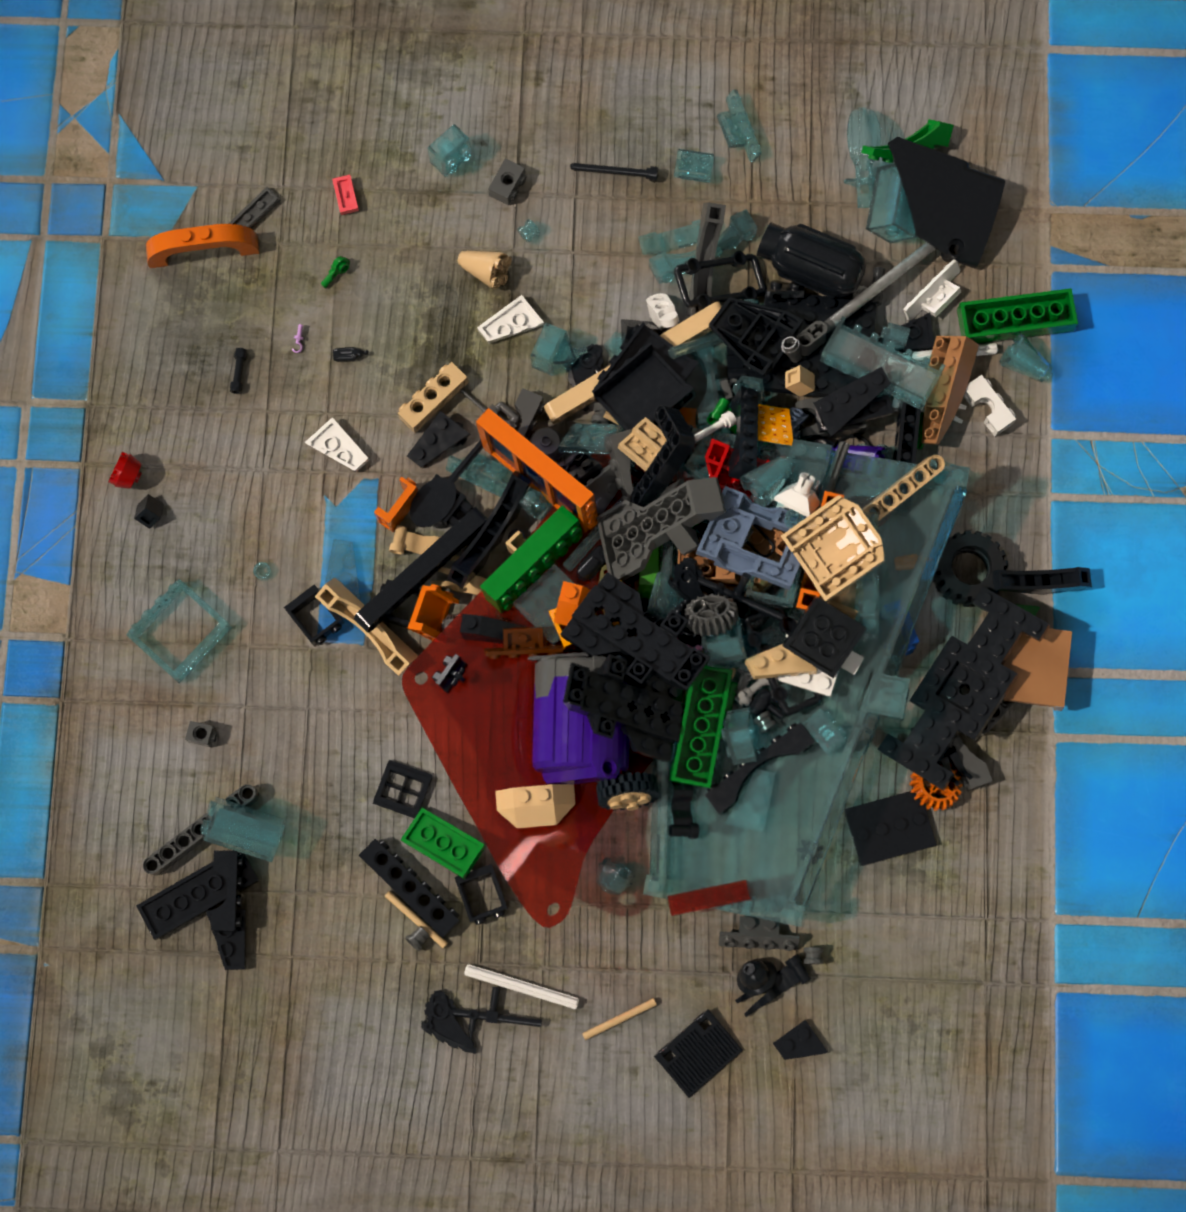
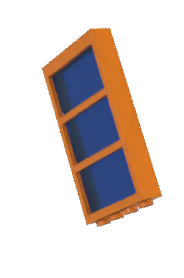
[476,408,598,533]

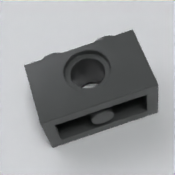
[488,158,527,205]

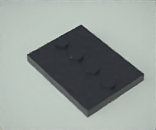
[844,791,937,867]

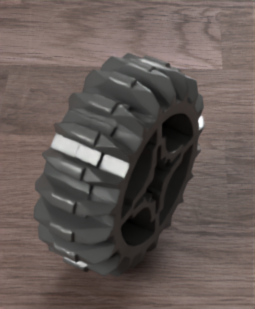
[684,593,739,637]

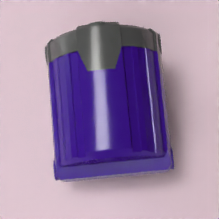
[532,656,631,784]

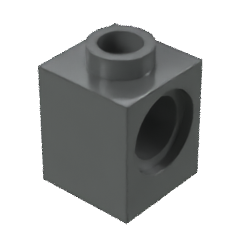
[185,721,217,748]

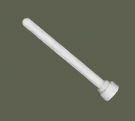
[694,411,737,443]

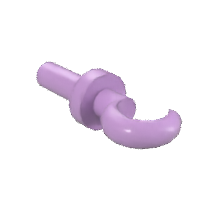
[292,324,304,353]

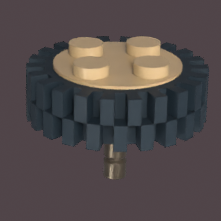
[596,769,660,811]

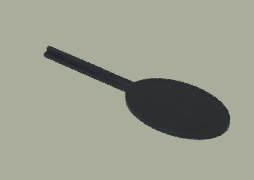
[410,439,483,528]

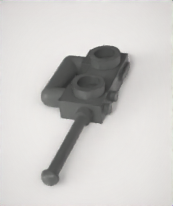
[460,388,520,430]

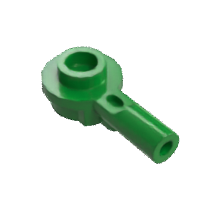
[320,256,350,288]

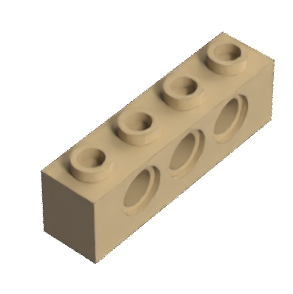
[398,362,469,433]

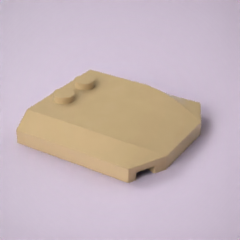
[781,495,885,602]

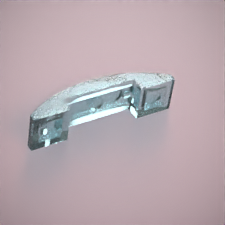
[638,219,701,255]

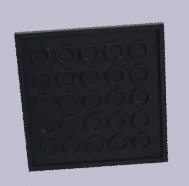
[754,291,877,397]

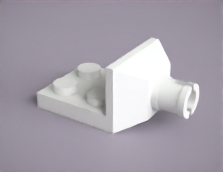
[774,472,821,532]

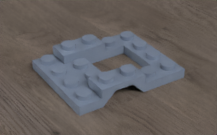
[696,486,807,590]

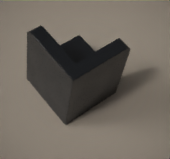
[134,494,164,529]

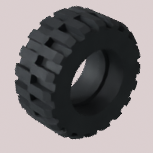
[931,530,1008,607]

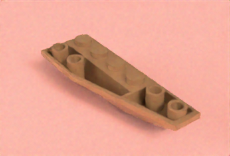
[921,336,979,445]

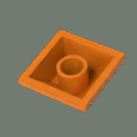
[554,581,598,626]

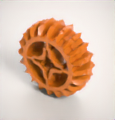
[909,762,963,811]

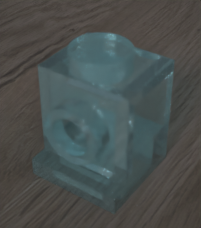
[519,488,553,521]

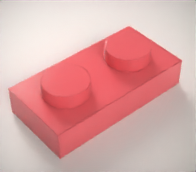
[332,175,359,215]

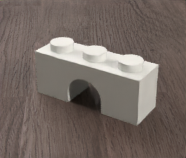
[964,375,1016,437]

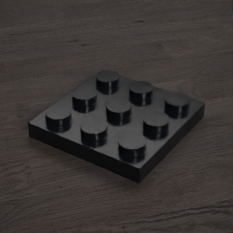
[782,595,867,678]

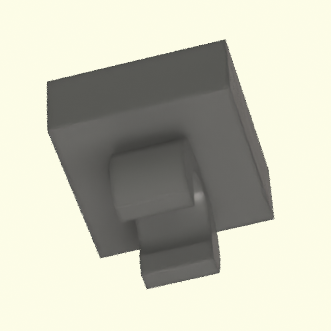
[718,378,739,399]

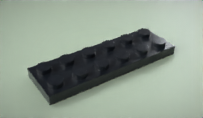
[136,846,260,940]

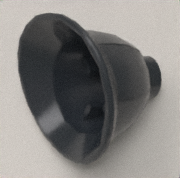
[737,959,777,996]

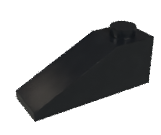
[460,614,523,644]

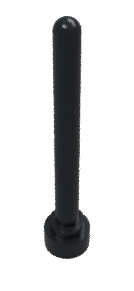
[570,163,658,182]

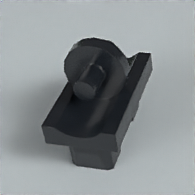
[432,654,468,693]

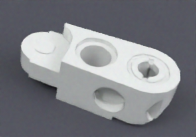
[646,293,679,330]

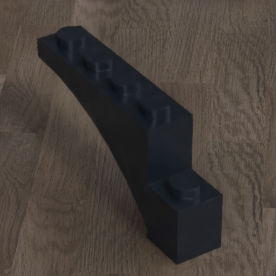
[992,567,1092,595]

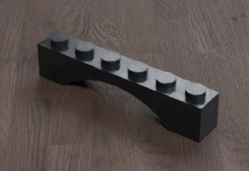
[729,385,759,483]
[705,722,817,815]

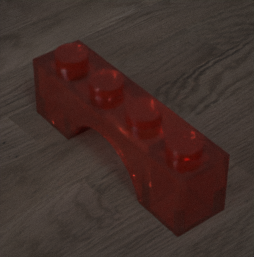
[667,880,752,916]

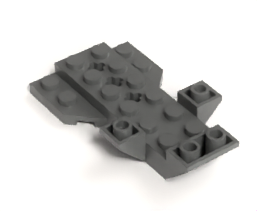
[596,477,726,582]

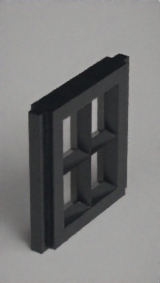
[373,760,433,819]

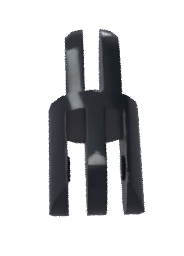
[576,545,606,582]

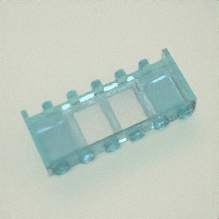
[820,316,945,411]

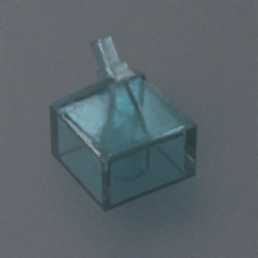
[530,323,588,376]
[702,617,748,672]

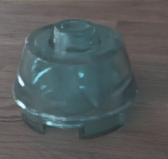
[595,857,635,895]

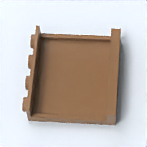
[1003,628,1072,711]

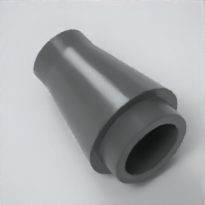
[781,336,802,363]

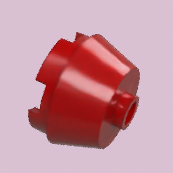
[108,452,142,489]

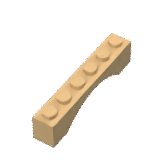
[315,578,419,676]

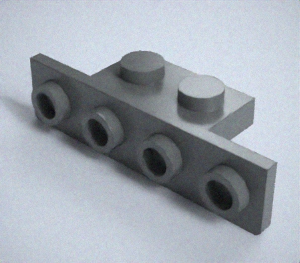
[719,916,799,951]

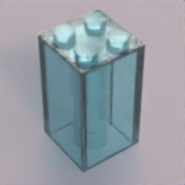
[866,163,918,243]
[200,797,285,862]

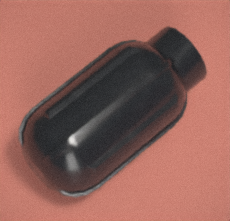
[757,222,866,298]

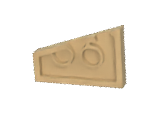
[745,644,817,679]

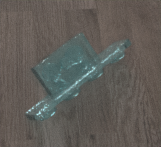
[717,89,762,162]
[446,454,508,497]

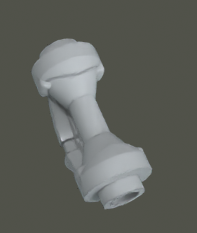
[734,664,778,707]

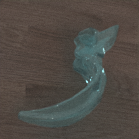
[844,107,883,208]

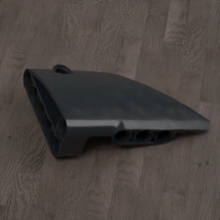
[887,137,1005,269]

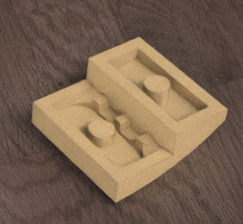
[618,417,666,472]

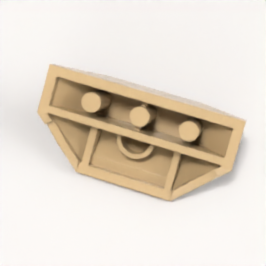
[495,784,576,828]

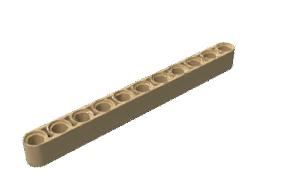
[543,302,722,424]

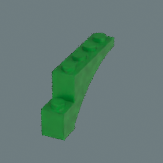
[861,119,954,163]

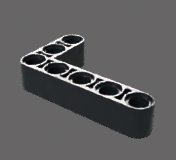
[630,405,695,507]

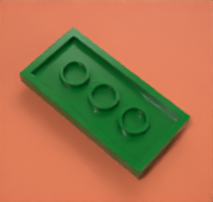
[400,808,486,880]

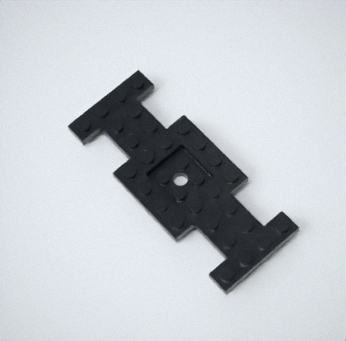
[877,587,1051,791]

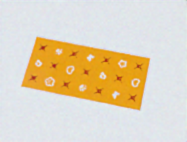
[758,404,794,446]

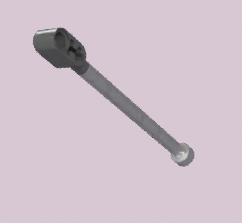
[797,242,936,356]

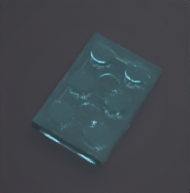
[558,423,625,454]

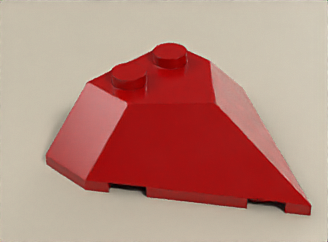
[705,439,785,503]

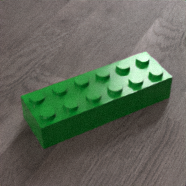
[957,288,1078,344]
[480,505,583,614]
[669,665,733,789]

